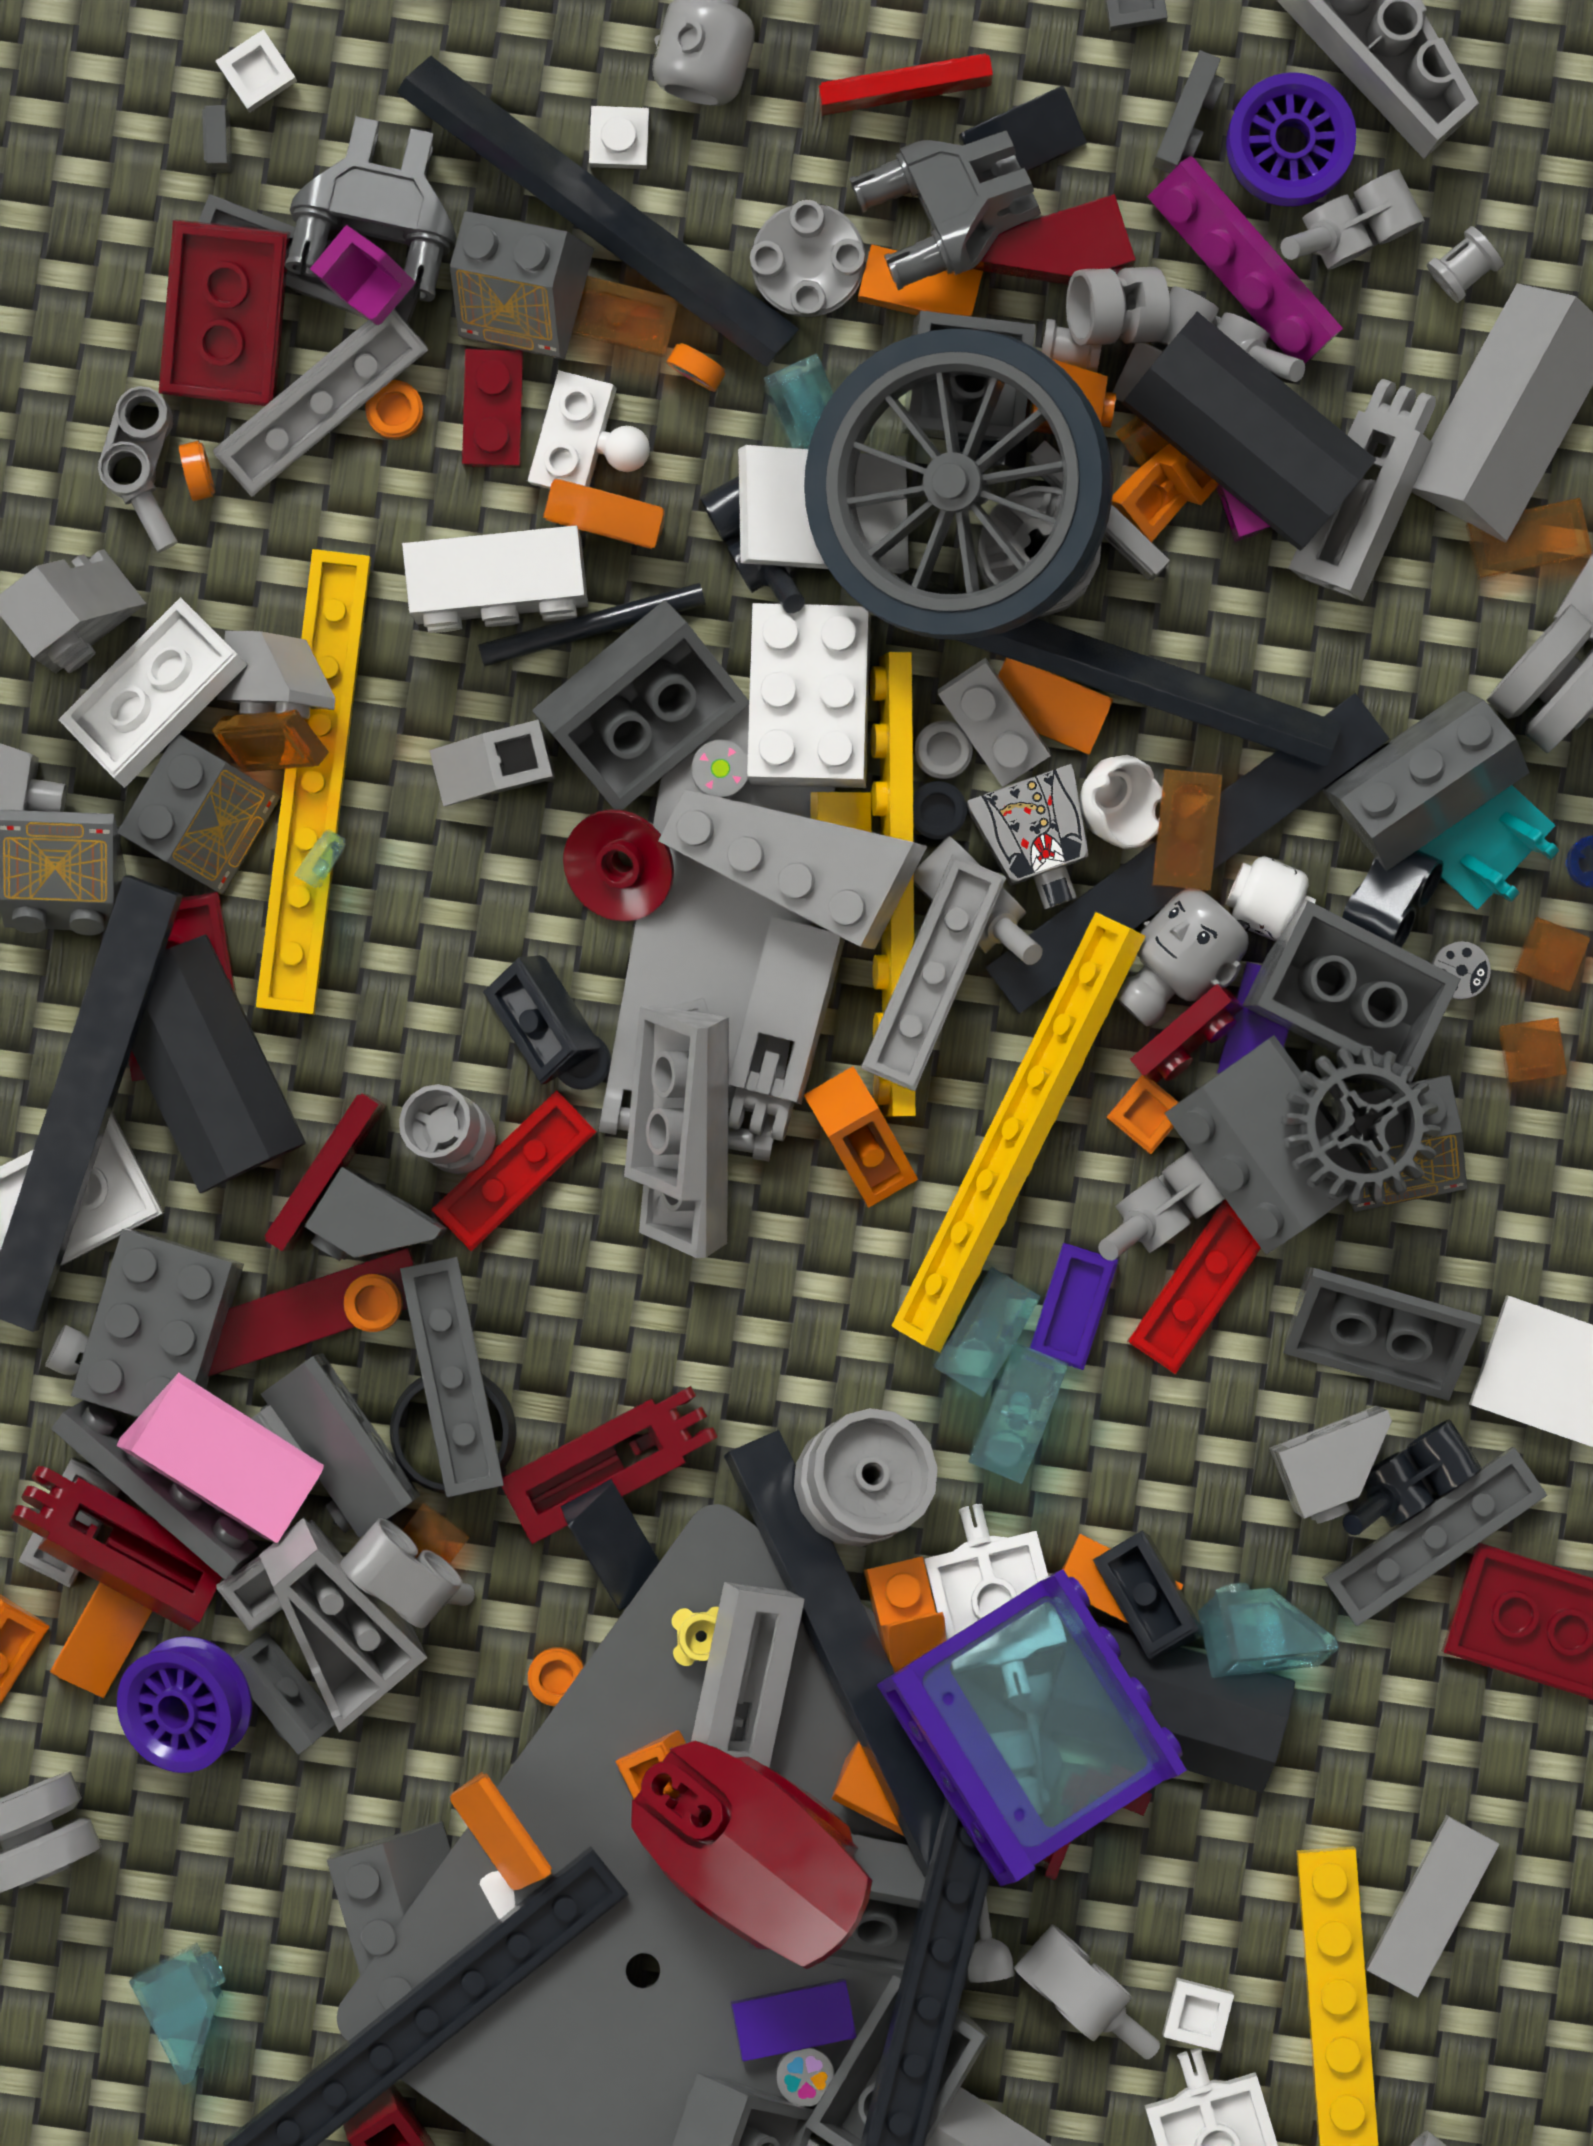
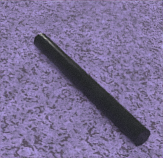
[478,583,706,667]

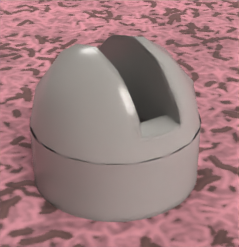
[45,1325,89,1376]

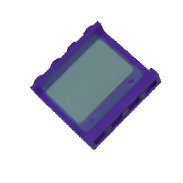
[877,1569,1187,1886]

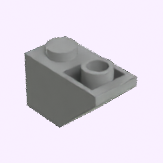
[217,631,335,719]
[429,720,556,807]

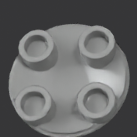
[750,200,866,317]

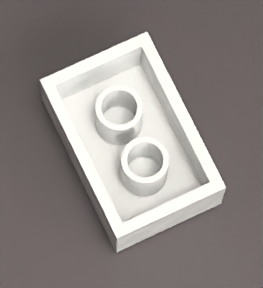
[402,525,588,633]
[747,603,871,788]

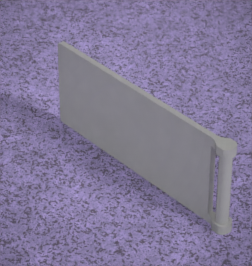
[599,705,835,1162]

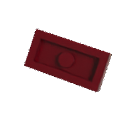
[462,349,524,468]
[1130,984,1244,1082]

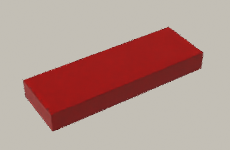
[818,53,993,116]
[431,1090,597,1251]
[1127,1199,1261,1374]

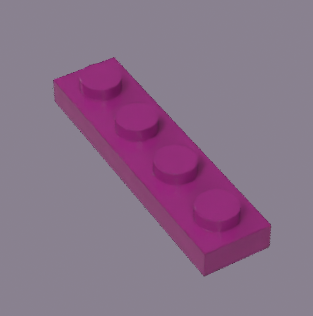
[1147,156,1343,364]

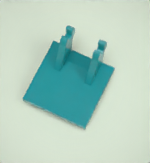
[1418,785,1559,910]

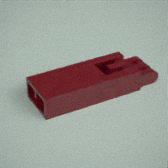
[501,1386,718,1544]
[11,1466,222,1631]

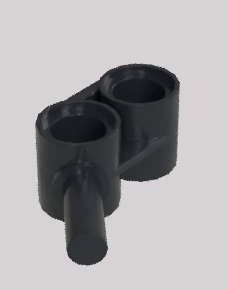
[700,476,805,613]
[1342,850,1444,948]
[1342,1419,1482,1536]

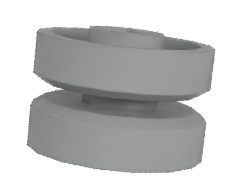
[1486,604,1593,753]
[794,1408,938,1547]
[0,1771,102,1893]

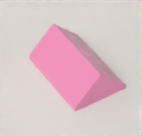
[117,1373,324,1543]

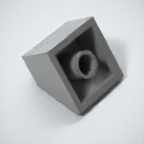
[1269,1406,1392,1524]

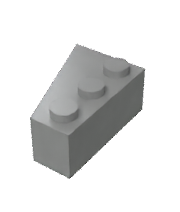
[0,549,147,674]
[259,1518,427,1733]

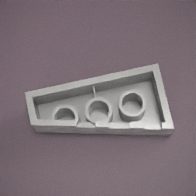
[1277,0,1479,159]
[658,789,927,950]

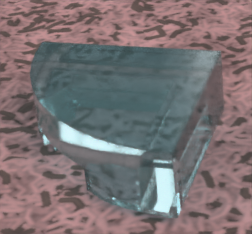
[294,829,347,889]

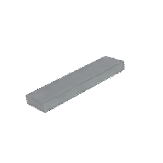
[213,308,428,497]
[860,854,1006,1091]

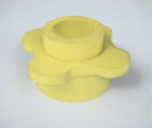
[671,1606,719,1666]

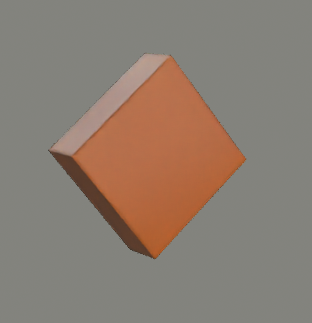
[1106,1074,1179,1154]

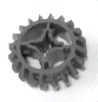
[1281,1046,1441,1205]

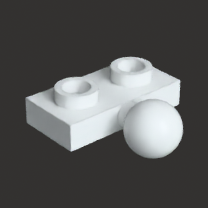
[528,370,650,489]

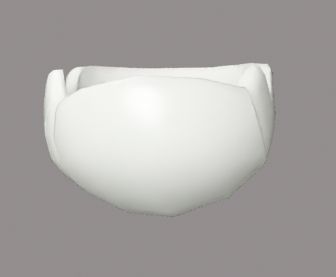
[1080,755,1165,849]

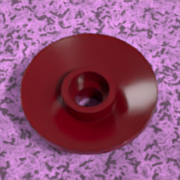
[563,809,674,921]

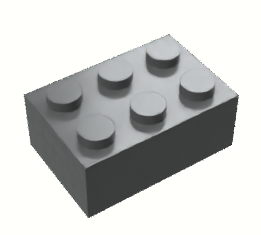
[71,1229,244,1417]

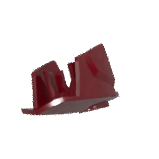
[631,1740,873,1969]

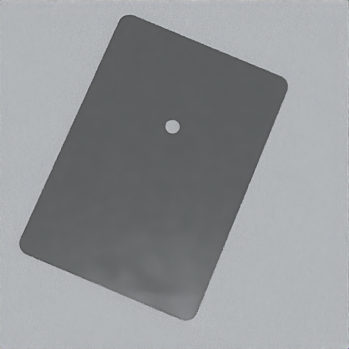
[337,1504,1061,2146]

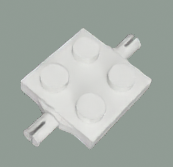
[924,1504,1065,1700]
[1144,2048,1278,2146]

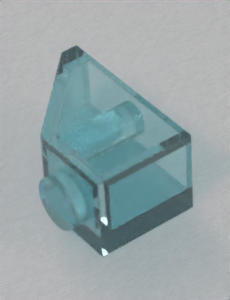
[764,353,834,449]
[932,1267,1041,1397]
[968,1342,1068,1484]
[1198,1583,1339,1677]
[129,1942,226,2085]

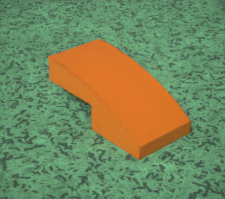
[1112,443,1219,543]

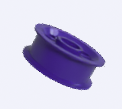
[1226,72,1356,207]
[117,1636,252,1773]

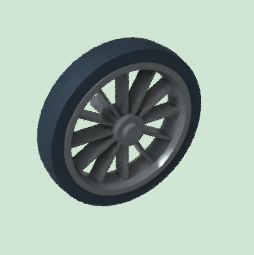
[804,329,1113,640]

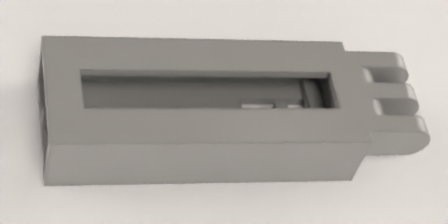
[1289,379,1436,601]
[728,916,845,1141]
[691,1582,805,1768]

